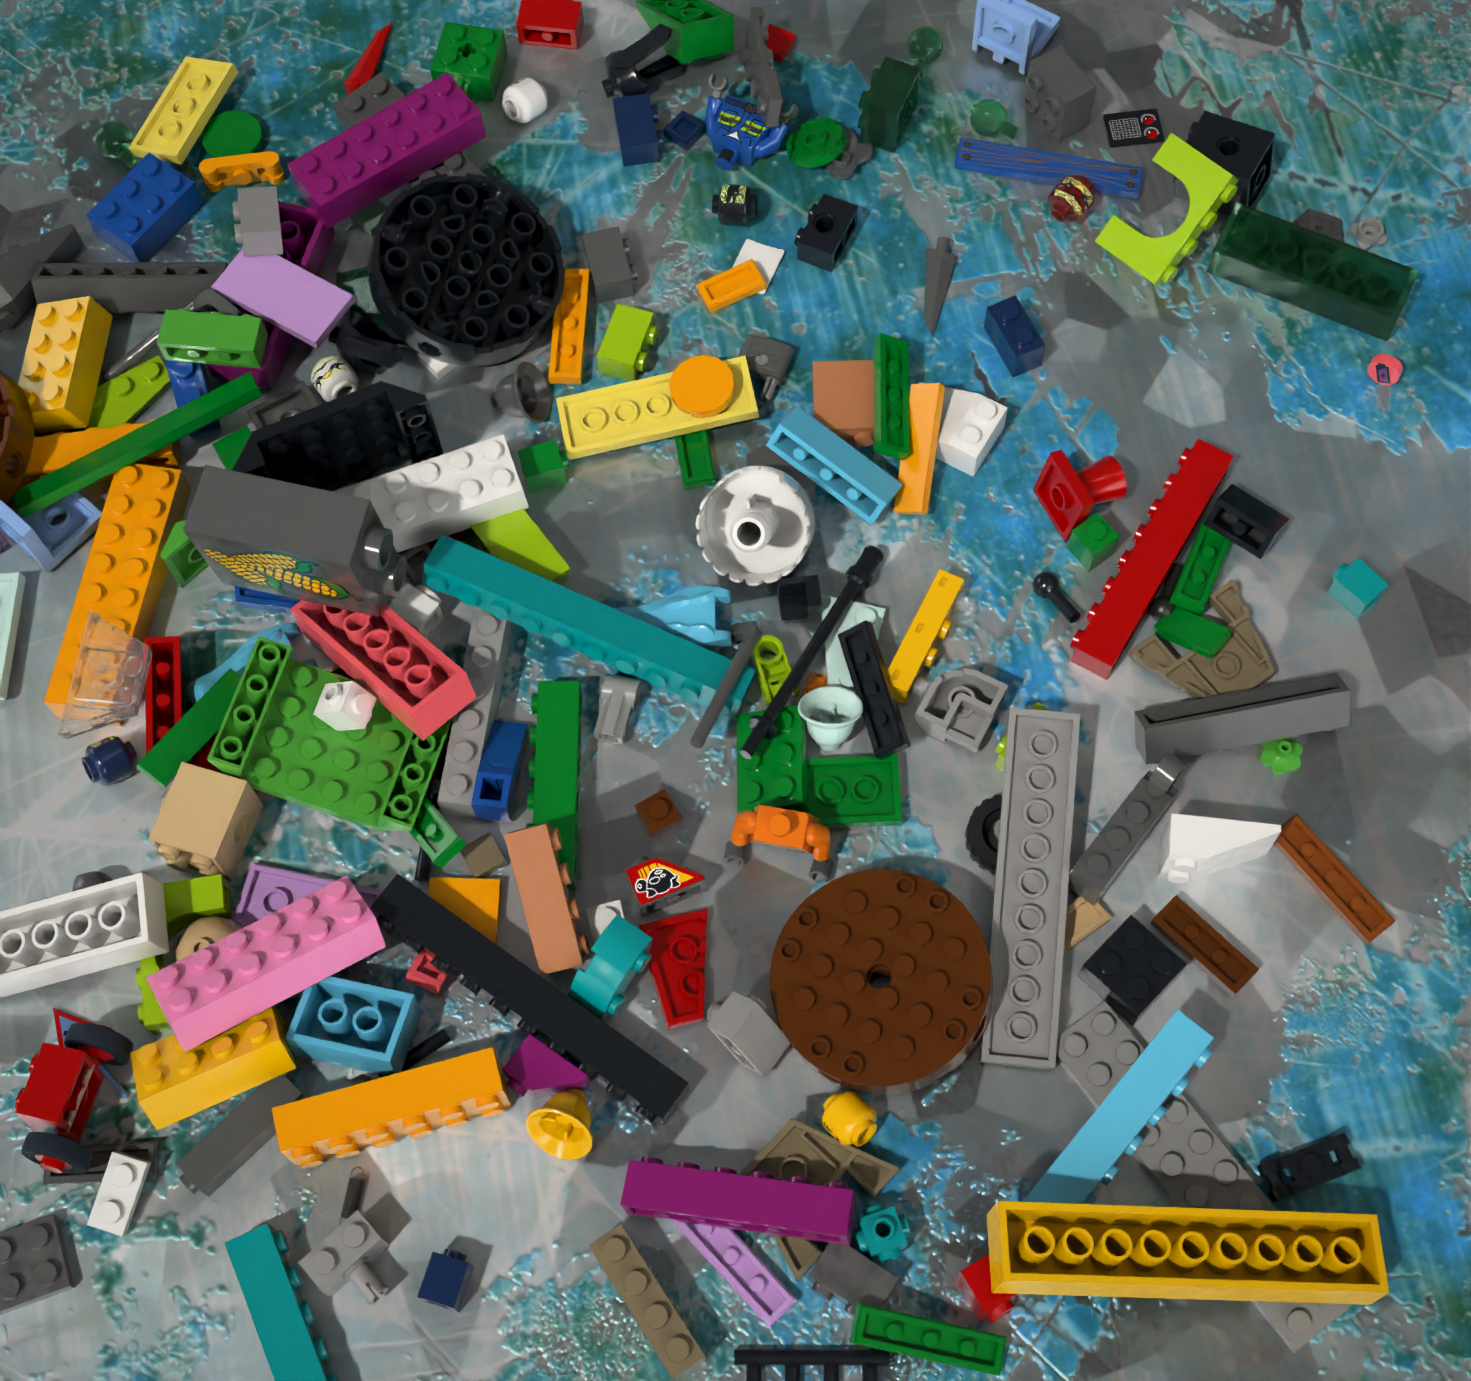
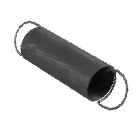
[340,1167,364,1225]

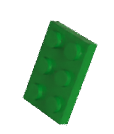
[736,705,808,814]
[795,755,902,829]

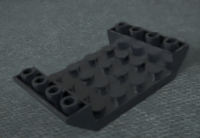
[232,381,444,491]

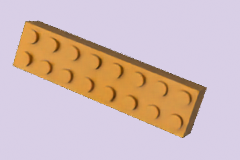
[44,463,192,727]

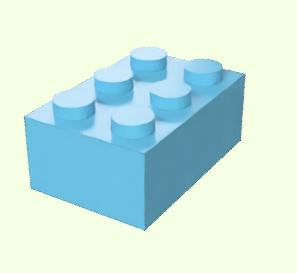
[285,976,422,1076]

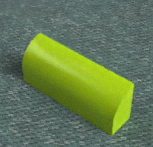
[466,509,571,586]

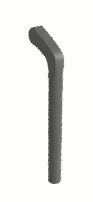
[102,289,242,381]
[690,623,762,749]

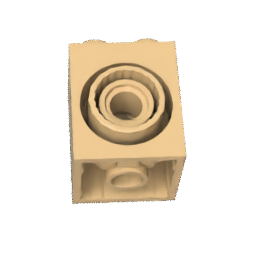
[148,762,263,881]

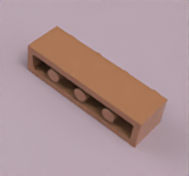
[504,821,590,976]

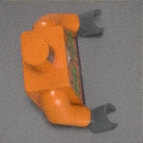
[724,805,834,882]

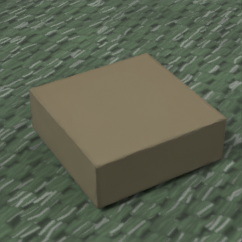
[460,832,507,879]

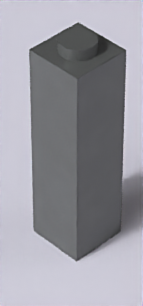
[176,1074,306,1197]

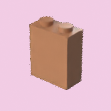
[812,360,874,447]

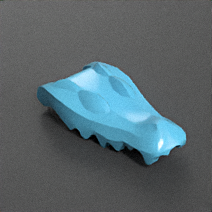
[615,586,732,648]
[187,623,319,706]

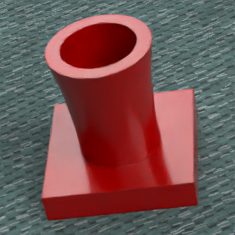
[1033,449,1127,542]

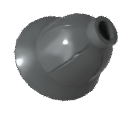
[491,361,552,423]

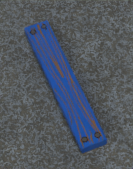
[954,137,1144,199]

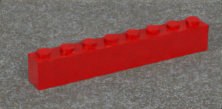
[1070,439,1234,680]

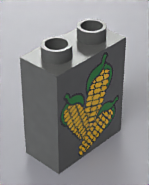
[183,465,407,617]

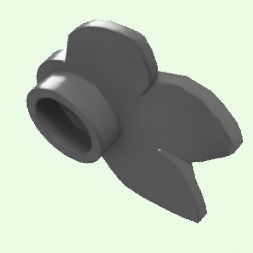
[826,129,873,179]

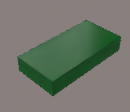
[674,429,716,490]
[1153,606,1231,659]

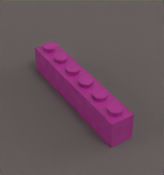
[620,1157,857,1245]

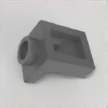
[1289,208,1342,252]

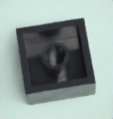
[1078,915,1187,1026]

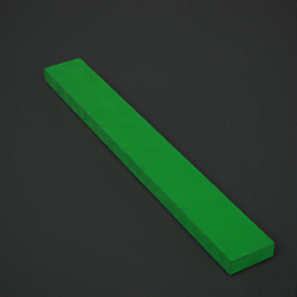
[13,372,263,518]

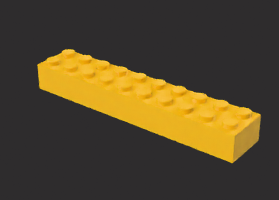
[986,1201,1389,1305]

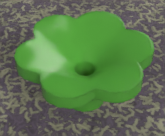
[1260,737,1303,775]

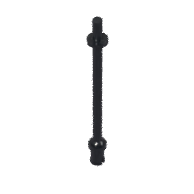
[739,545,884,759]

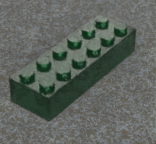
[1206,202,1419,341]

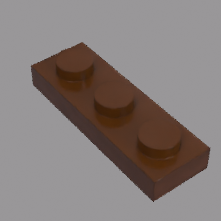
[1150,895,1259,998]

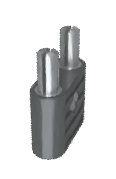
[738,334,794,402]

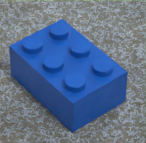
[86,153,204,262]

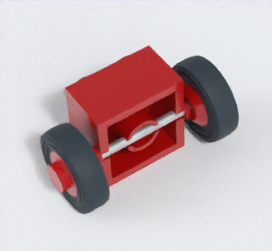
[15,1023,134,1174]

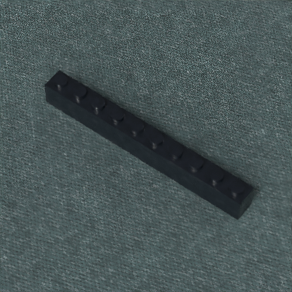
[370,873,689,1125]

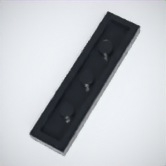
[838,620,911,760]

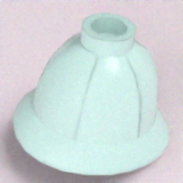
[798,686,863,751]

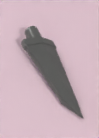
[924,237,957,337]

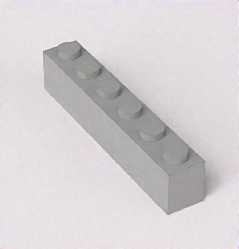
[437,610,512,820]

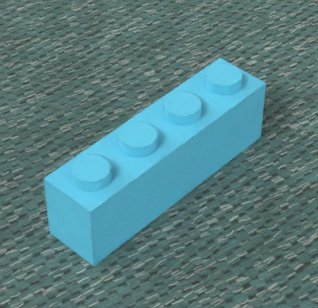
[766,405,903,525]

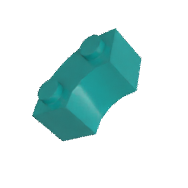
[567,914,653,1021]

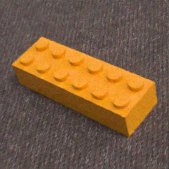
[272,1047,512,1168]

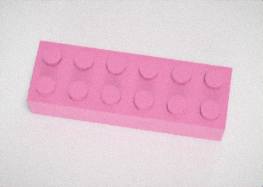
[146,875,386,1052]

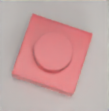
[405,951,450,995]

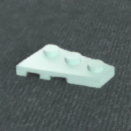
[821,594,886,694]

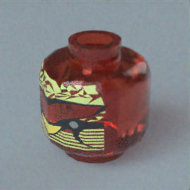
[1048,175,1095,223]

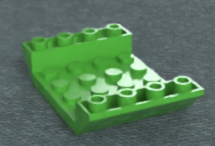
[207,636,454,831]

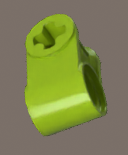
[753,635,800,705]

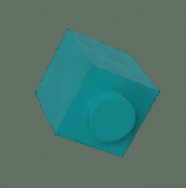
[1328,558,1389,620]

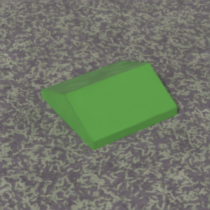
[160,520,209,588]

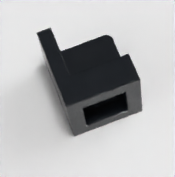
[777,575,822,624]

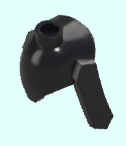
[602,23,686,98]
[328,310,416,374]

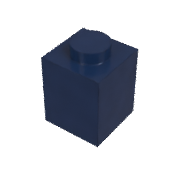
[417,1249,474,1313]

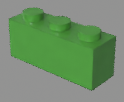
[157,309,268,369]

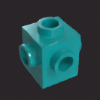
[853,1204,911,1263]

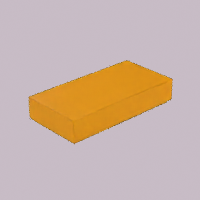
[696,259,767,314]

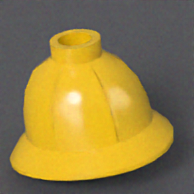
[526,1089,593,1160]

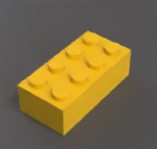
[18,296,113,434]
[130,1005,296,1131]

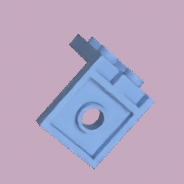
[972,0,1061,75]
[0,491,102,573]

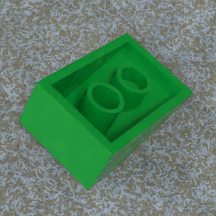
[636,0,734,65]

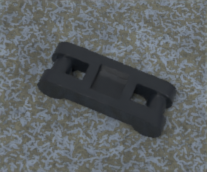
[1257,1132,1362,1203]

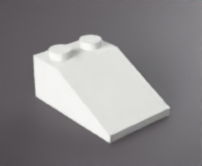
[918,382,1008,477]
[1158,813,1281,884]

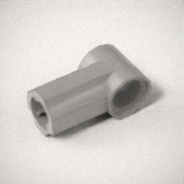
[594,673,642,745]

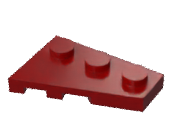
[638,909,707,1031]

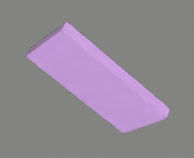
[211,248,355,349]
[233,863,384,961]

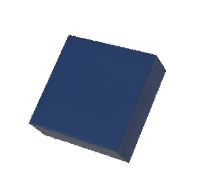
[663,110,706,151]

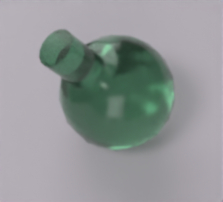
[907,26,943,77]
[969,99,1019,139]
[95,121,138,169]

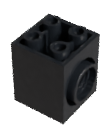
[1173,111,1276,221]

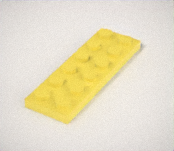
[556,356,759,460]

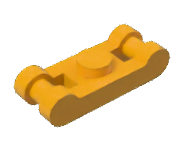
[199,151,286,192]

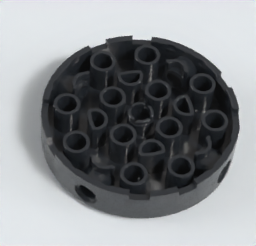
[368,173,565,367]

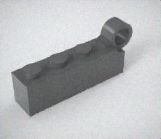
[1068,752,1187,906]

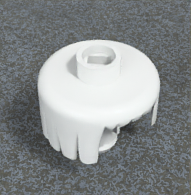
[695,465,815,586]

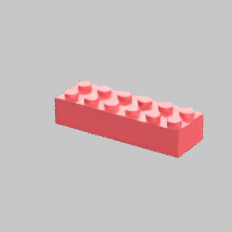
[290,600,477,741]

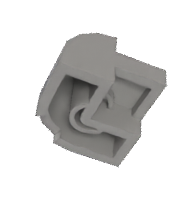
[915,667,1009,753]

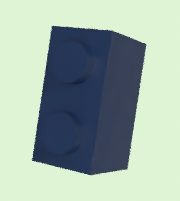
[613,93,664,167]
[984,295,1046,377]

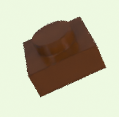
[635,788,683,838]

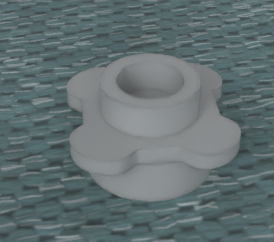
[1350,217,1387,250]

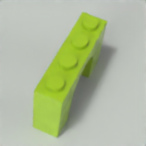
[1095,133,1239,288]
[136,874,232,1035]

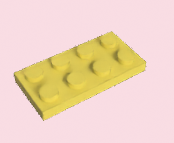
[128,57,238,164]

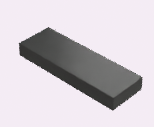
[43,1141,160,1187]

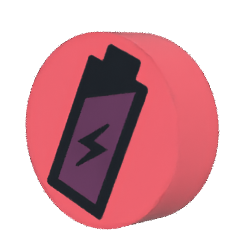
[1367,354,1403,385]

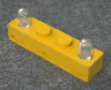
[887,569,979,705]

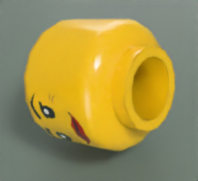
[822,1091,877,1147]

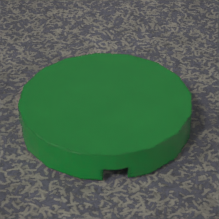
[202,110,264,158]
[786,118,847,168]

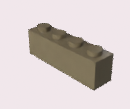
[588,1224,707,1381]

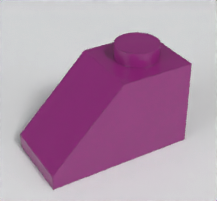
[502,1034,591,1099]

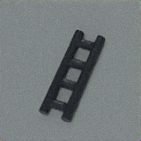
[734,1349,889,1381]

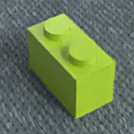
[596,303,659,381]

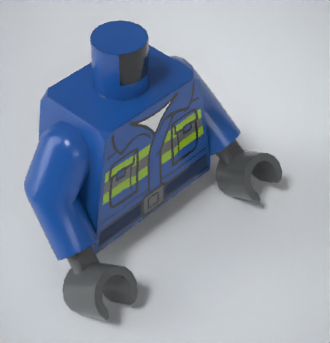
[705,73,799,171]

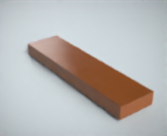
[1274,813,1396,946]

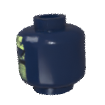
[81,736,138,786]

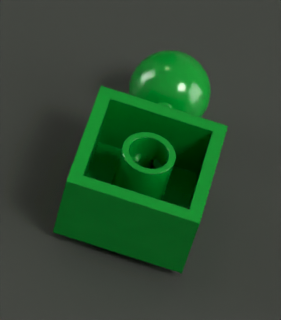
[430,22,508,102]

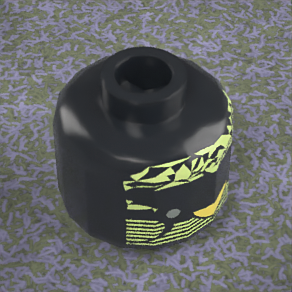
[712,184,758,227]

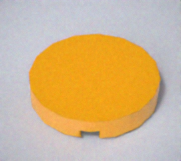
[669,355,735,418]

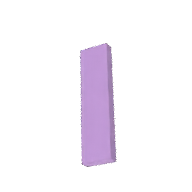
[671,1220,797,1329]

